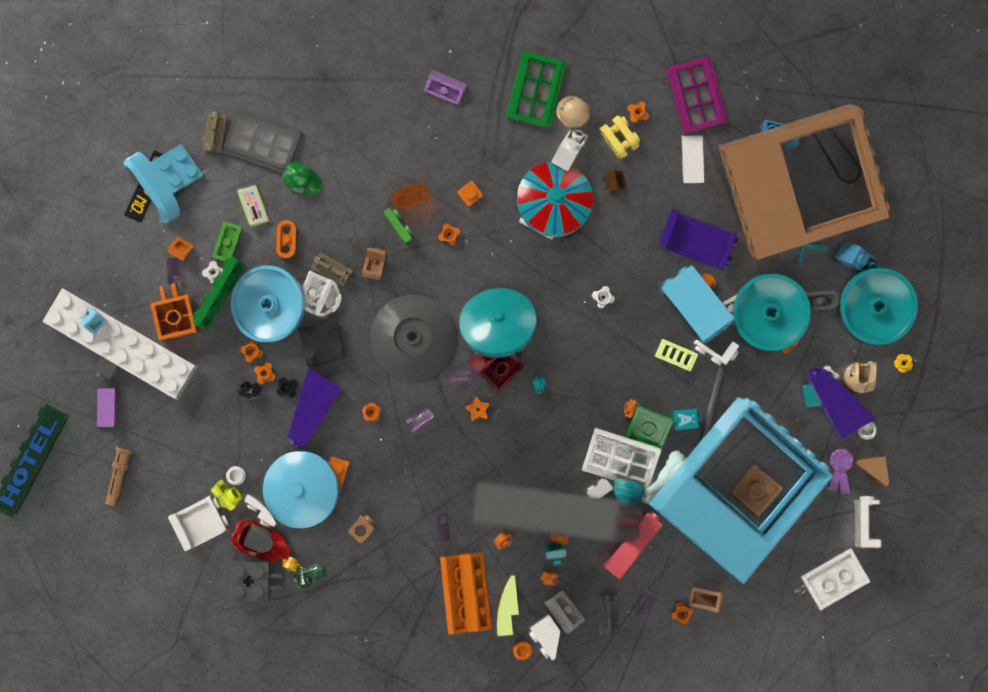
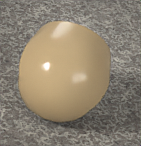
[556,96,590,128]
[844,361,877,393]

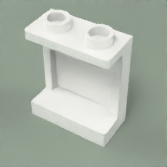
[168,496,229,551]
[854,496,881,547]

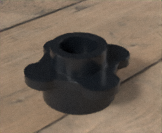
[277,377,297,398]

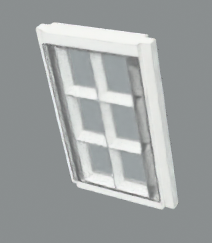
[582,428,661,490]

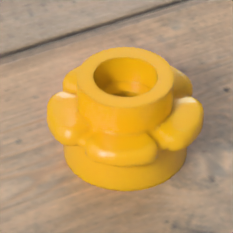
[894,354,913,373]
[282,557,300,573]

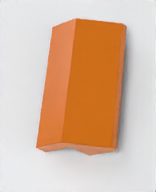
[440,552,492,635]

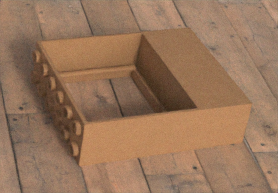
[718,104,890,260]

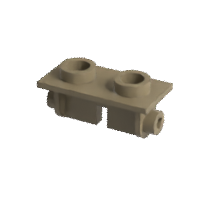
[202,112,227,153]
[311,252,353,287]

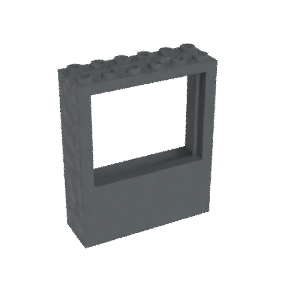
[472,482,642,543]

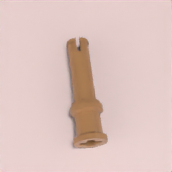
[105,447,133,506]

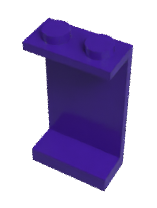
[658,209,739,270]

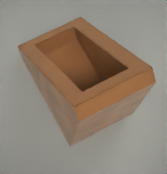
[853,457,889,487]
[689,587,724,613]

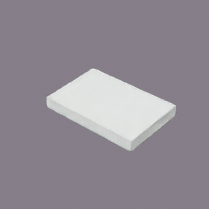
[801,548,870,611]

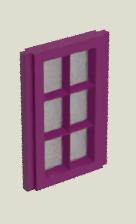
[666,56,728,134]

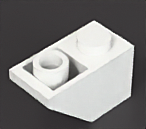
[551,128,588,171]
[529,614,560,660]

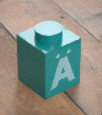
[672,409,701,431]

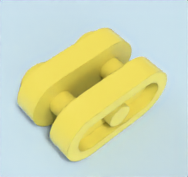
[599,116,641,160]

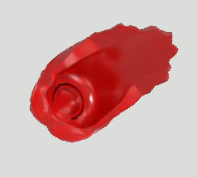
[231,520,291,562]

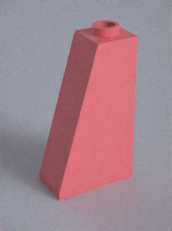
[603,512,662,579]

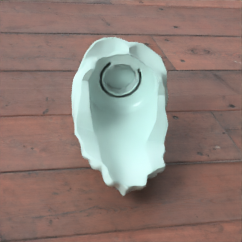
[642,450,686,504]

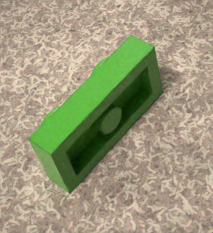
[383,208,413,245]
[212,221,243,262]

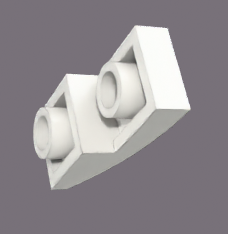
[245,494,278,528]

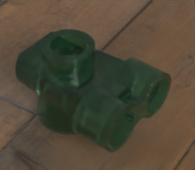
[293,564,326,589]

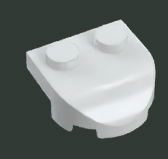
[302,271,341,316]

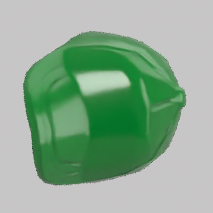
[282,161,322,196]

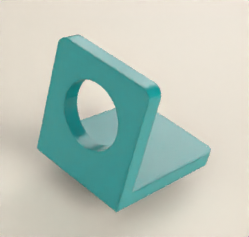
[796,241,828,265]

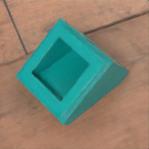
[802,385,821,408]

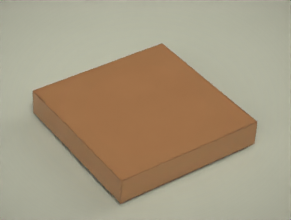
[729,463,784,517]

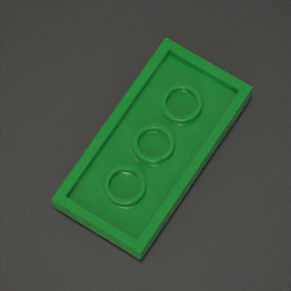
[193,256,245,331]

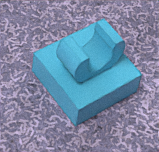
[80,308,107,334]

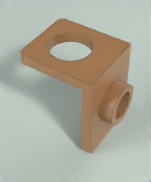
[348,515,376,543]

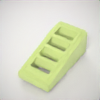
[654,339,698,372]

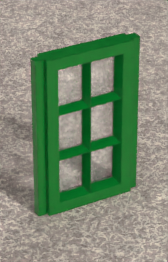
[506,51,566,128]

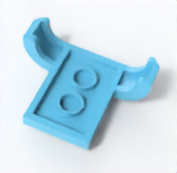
[123,144,203,223]

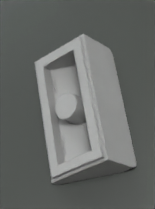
[545,589,586,634]

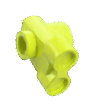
[210,479,242,511]

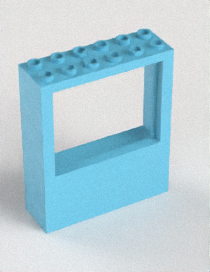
[649,397,833,584]

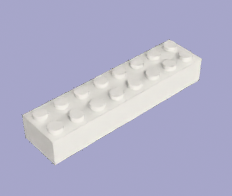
[42,288,197,400]

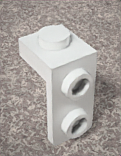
[693,340,739,366]

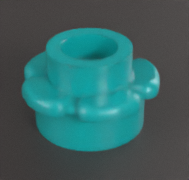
[531,376,547,394]

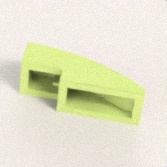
[497,575,519,636]

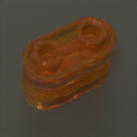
[391,183,430,210]

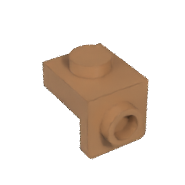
[362,248,386,280]

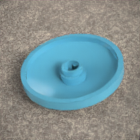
[231,265,305,342]
[263,451,339,528]

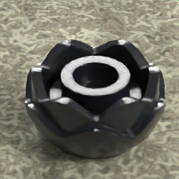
[237,381,262,400]

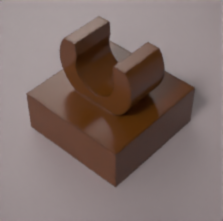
[602,171,626,191]

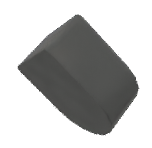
[244,524,273,553]

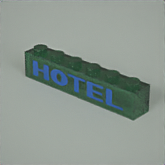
[0,404,70,517]

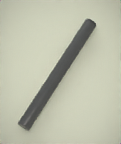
[700,366,726,441]

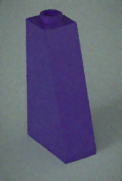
[805,367,875,439]
[288,368,342,448]

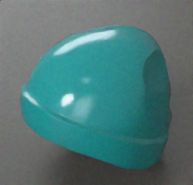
[614,479,645,503]

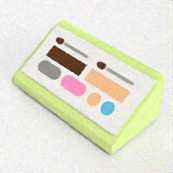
[237,185,269,227]

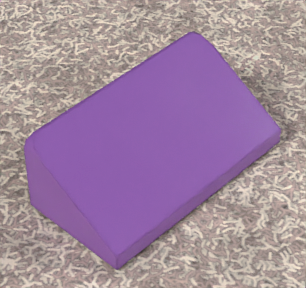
[424,70,467,106]
[97,388,117,427]

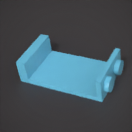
[661,265,734,345]

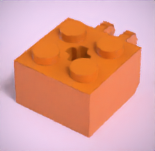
[151,283,199,342]

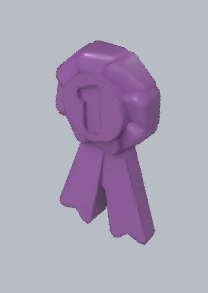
[828,448,853,495]

